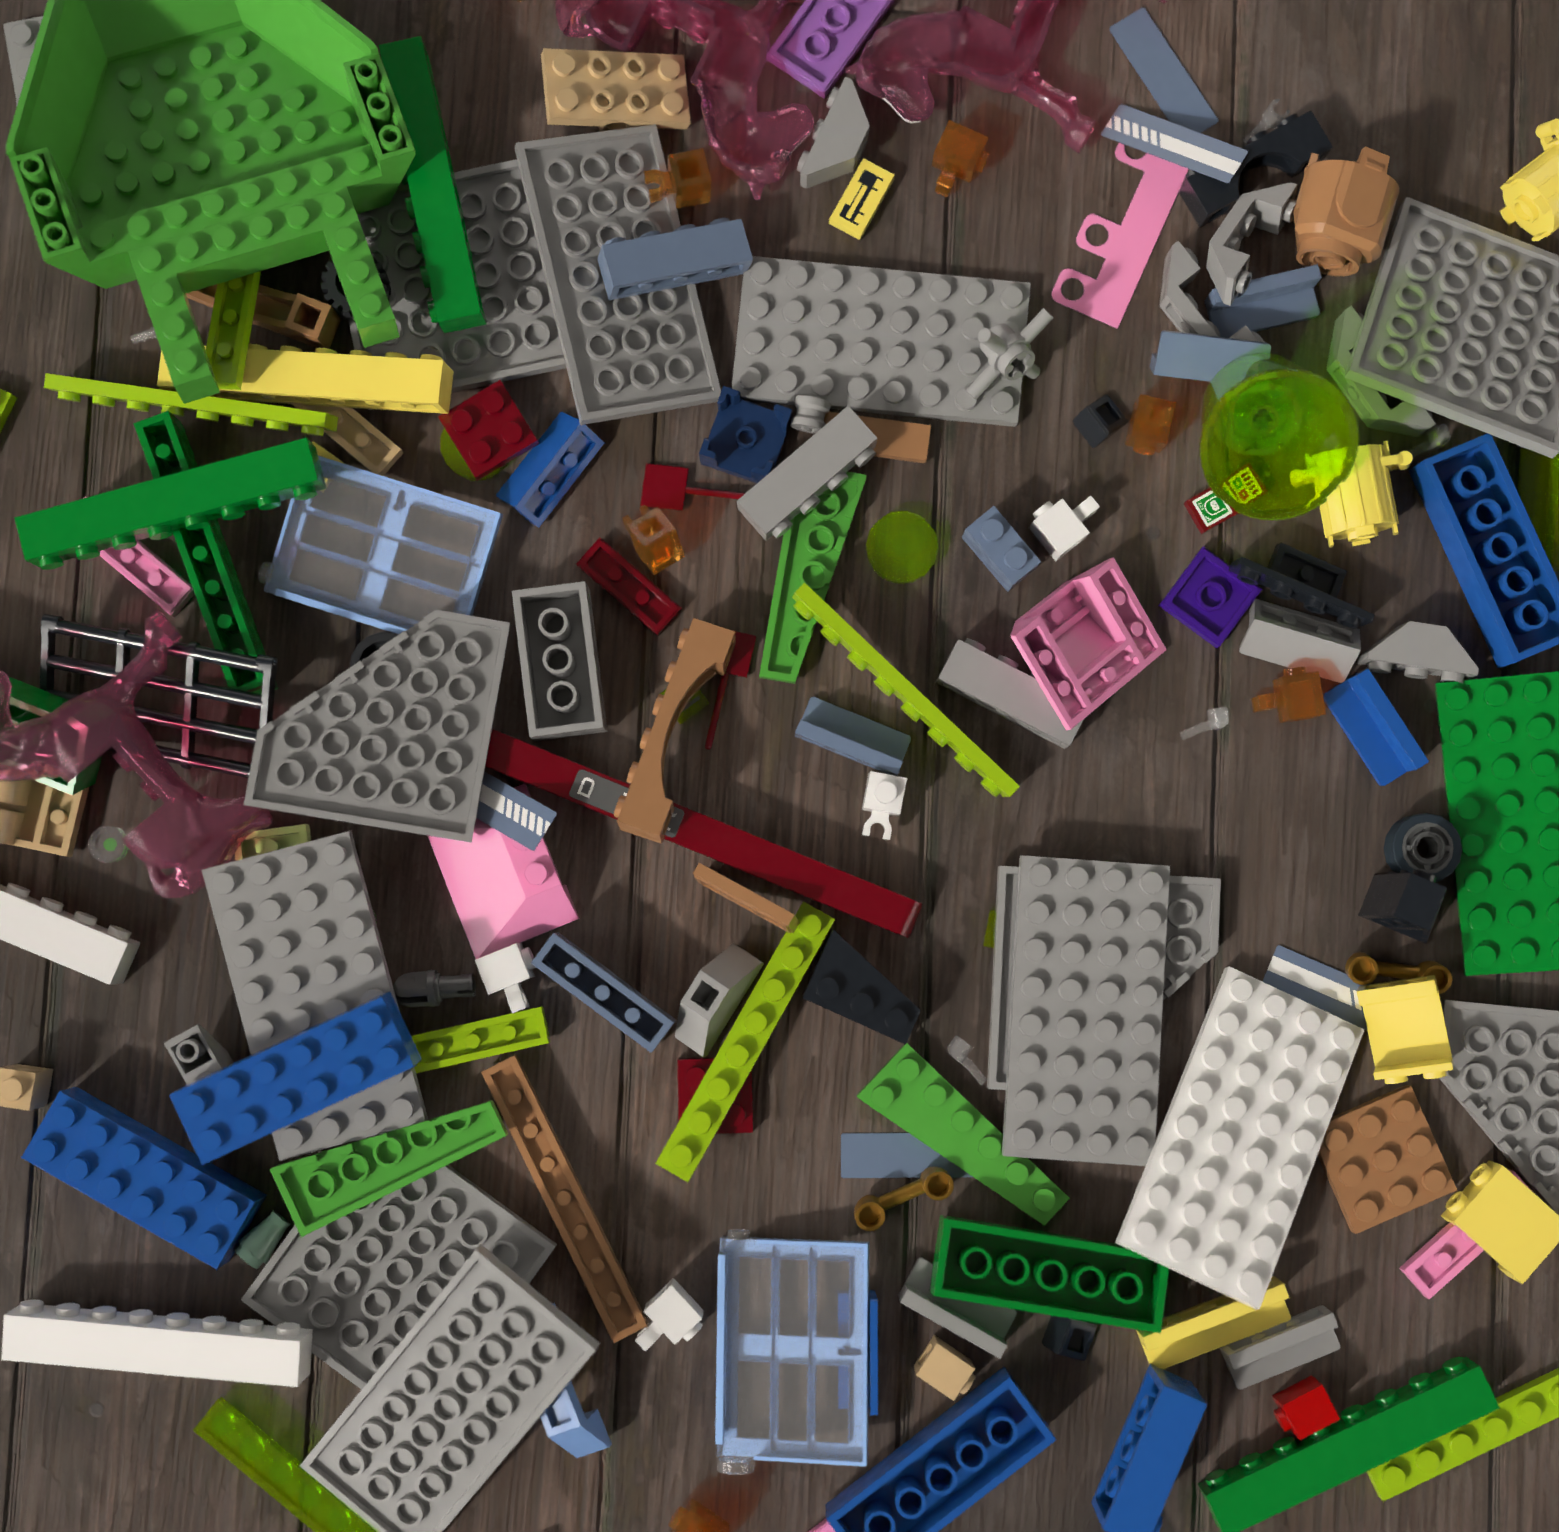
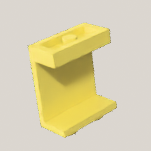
[1356,975,1454,1084]
[1441,1161,1559,1284]

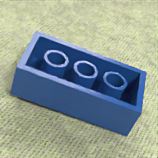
[1091,1364,1207,1532]

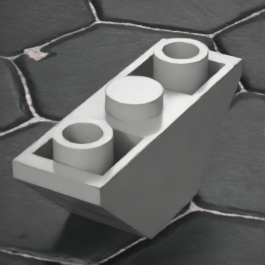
[797,76,870,189]
[1357,621,1479,683]
[675,943,764,1058]
[164,1024,234,1084]

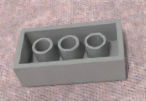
[512,581,608,741]

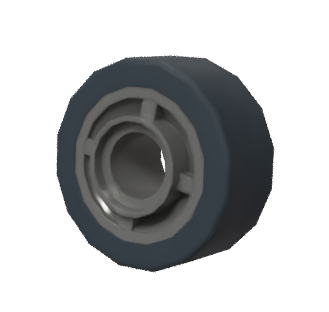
[1383,813,1462,882]

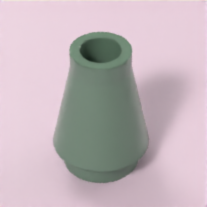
[234,1210,290,1269]

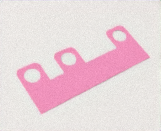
[1052,143,1189,329]

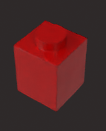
[1272,1375,1340,1440]

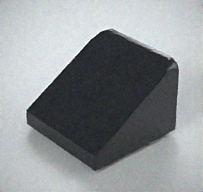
[1073,394,1129,448]
[1042,1315,1097,1361]

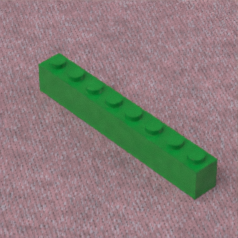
[379,36,487,334]
[133,411,278,694]
[14,437,327,570]
[1198,1357,1500,1532]

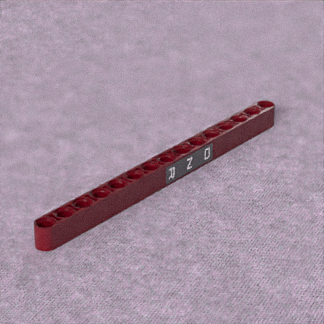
[485,729,923,938]

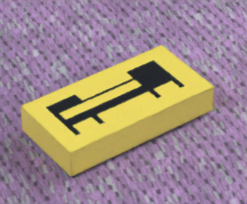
[829,158,895,240]

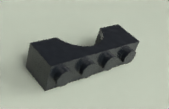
[1179,110,1333,228]

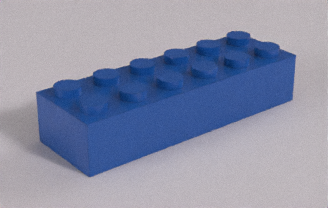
[1409,433,1559,668]
[169,991,422,1165]
[21,1087,267,1270]
[825,1366,1056,1532]

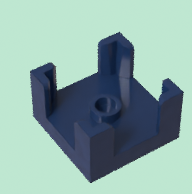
[699,386,792,483]

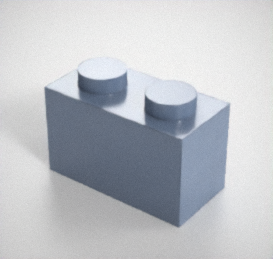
[962,506,1041,592]

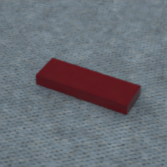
[576,537,682,636]

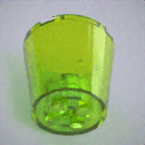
[1200,353,1359,520]

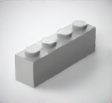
[737,406,877,541]
[935,638,1084,749]

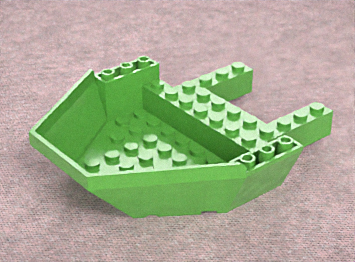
[6,0,416,404]

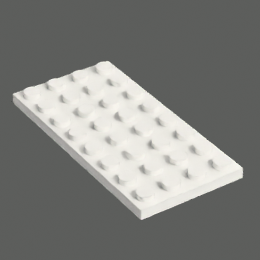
[1115,966,1364,1310]

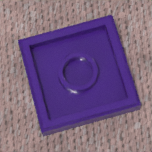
[1158,546,1262,648]

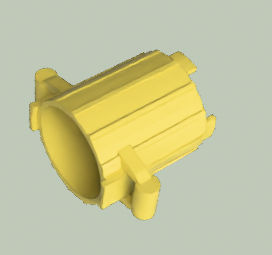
[1500,119,1559,241]
[1291,441,1413,548]

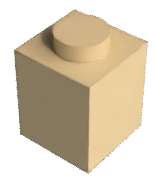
[0,1064,53,1111]
[914,1335,975,1401]

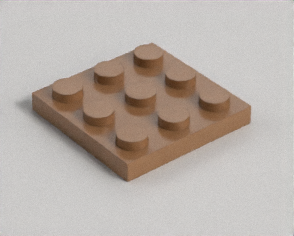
[1317,1085,1457,1234]

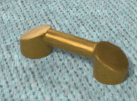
[1345,952,1452,994]
[854,1166,954,1231]

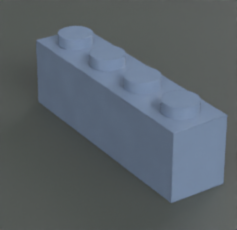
[597,218,753,300]
[531,932,676,1053]

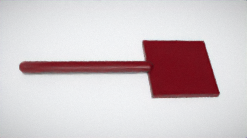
[640,463,745,511]
[705,630,757,750]

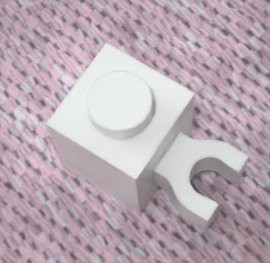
[1029,496,1100,562]
[862,771,907,840]
[475,943,537,1013]
[635,1278,704,1351]

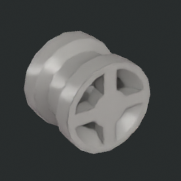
[790,395,831,434]

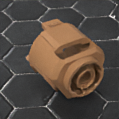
[1293,146,1399,276]

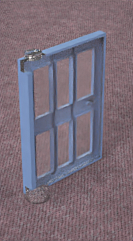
[258,456,503,635]
[715,1229,869,1475]

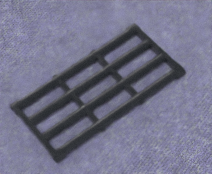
[40,614,278,778]

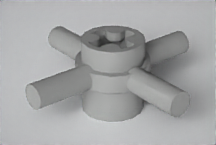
[966,308,1054,400]

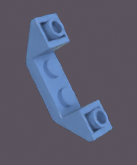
[540,1303,612,1458]

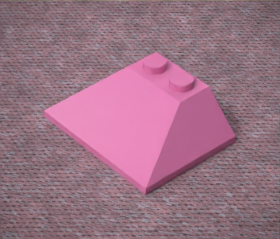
[1011,557,1167,730]
[428,783,579,959]

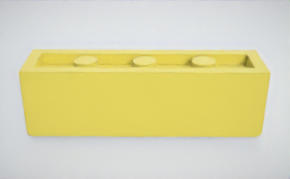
[1136,1276,1291,1369]

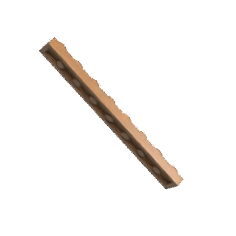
[481,1054,648,1343]

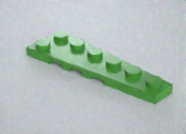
[759,472,866,684]
[856,1043,1070,1226]
[270,1100,508,1237]

